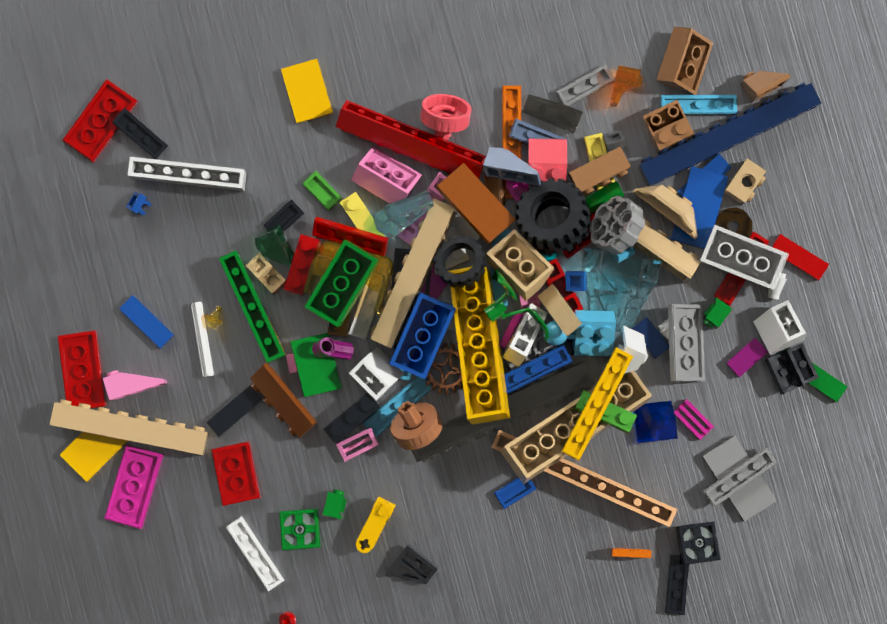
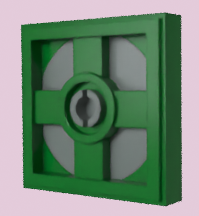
[279,509,321,550]

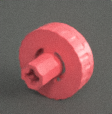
[420,94,471,140]

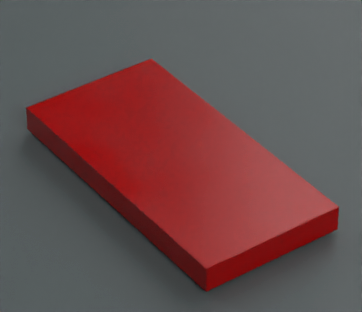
[62,79,138,163]
[57,330,106,409]

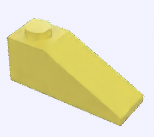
[340,192,389,242]

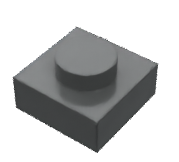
[603,130,626,151]

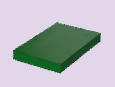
[290,333,342,398]

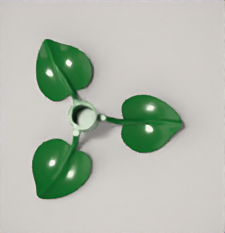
[483,270,549,341]

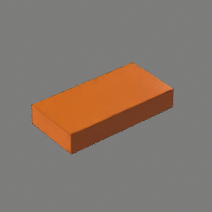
[611,548,652,558]

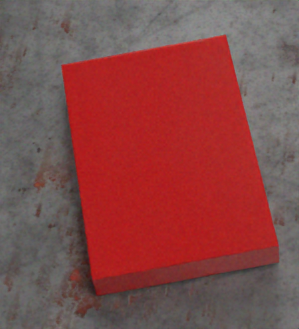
[211,441,261,506]

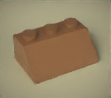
[656,27,713,95]

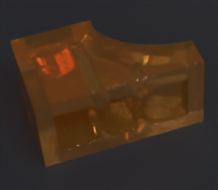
[610,65,643,107]

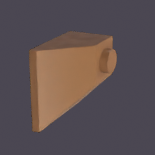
[741,71,791,103]

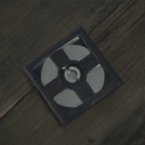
[676,521,721,565]

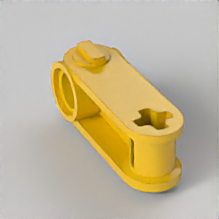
[356,496,396,553]

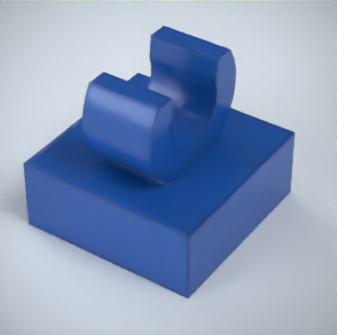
[125,191,151,215]
[565,271,587,291]

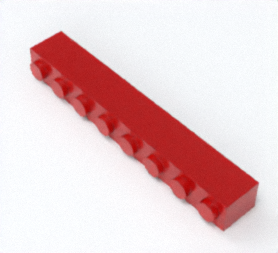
[335,100,486,179]

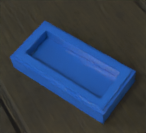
[494,477,536,509]

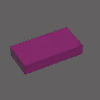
[726,338,768,378]

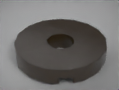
[715,207,753,238]

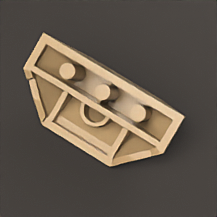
[633,185,698,240]

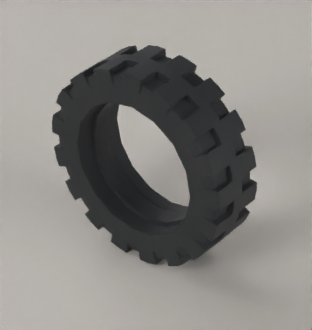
[434,235,487,288]

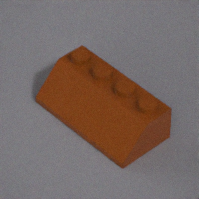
[250,363,318,438]

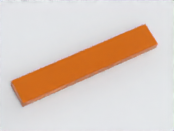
[502,86,521,199]

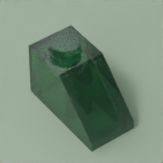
[254,225,294,266]

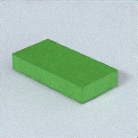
[302,171,342,211]

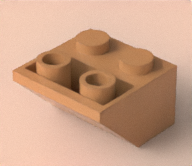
[643,100,694,154]

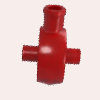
[279,612,296,624]

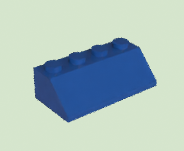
[389,292,456,379]

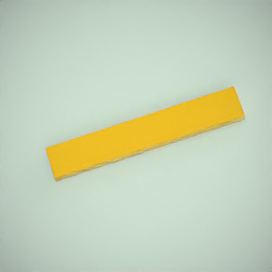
[561,347,633,461]

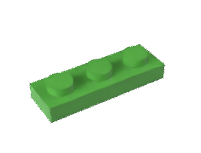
[575,390,637,434]

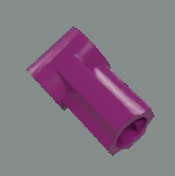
[312,337,354,360]

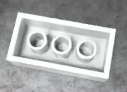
[700,225,789,290]

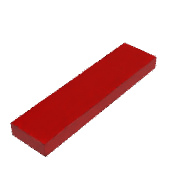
[312,217,389,257]
[713,231,770,306]

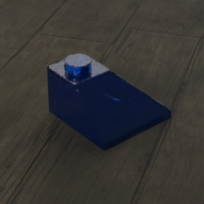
[634,401,678,443]

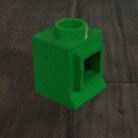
[703,298,732,329]
[322,489,347,519]

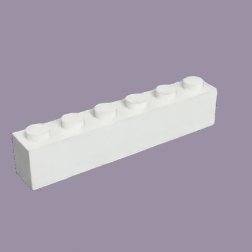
[128,157,247,192]

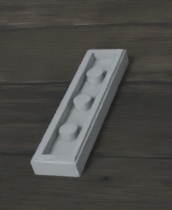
[703,447,778,507]

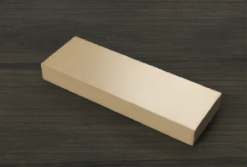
[538,284,582,336]

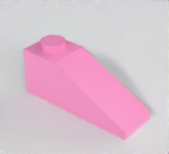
[103,370,168,401]

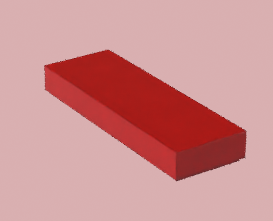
[772,234,829,281]

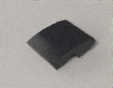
[765,343,819,395]

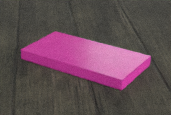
[104,444,164,529]

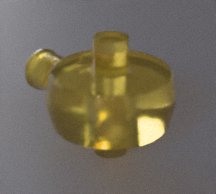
[205,306,223,329]

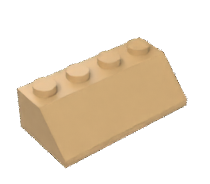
[633,219,701,283]

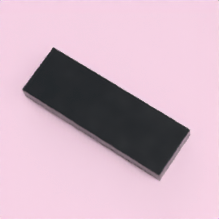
[112,108,168,160]
[206,385,263,437]
[665,555,689,615]

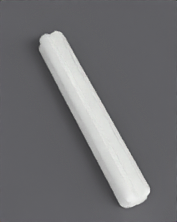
[191,302,214,377]

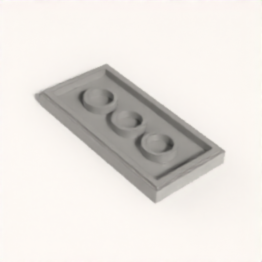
[668,304,705,381]
[702,436,777,522]

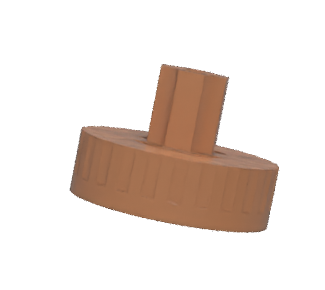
[390,401,443,450]

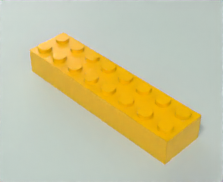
[448,266,510,424]

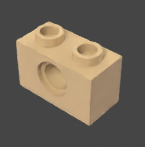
[724,158,766,205]

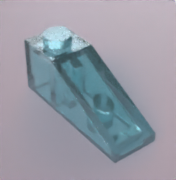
[373,191,434,239]

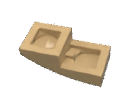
[246,252,286,295]

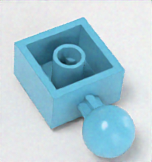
[543,310,616,356]

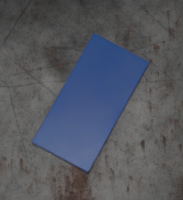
[670,166,728,250]

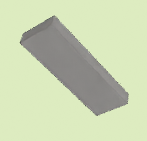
[556,64,615,109]

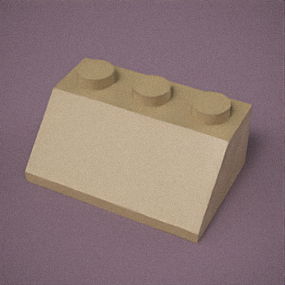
[486,229,554,301]

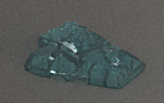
[582,248,661,332]

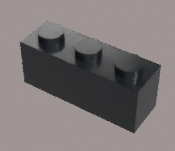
[323,393,381,444]

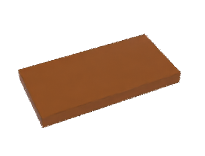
[436,163,516,244]

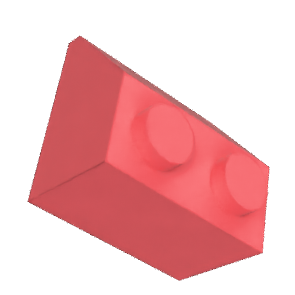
[528,138,567,182]

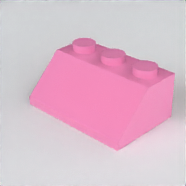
[351,146,422,210]

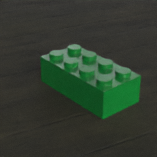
[305,240,380,327]

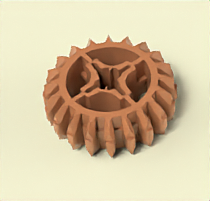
[422,343,463,395]

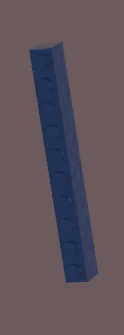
[638,82,821,187]

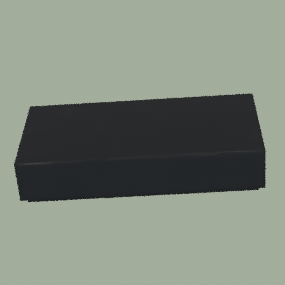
[264,199,305,239]

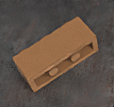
[568,147,631,196]

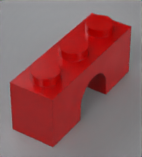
[284,234,320,297]
[545,258,583,313]

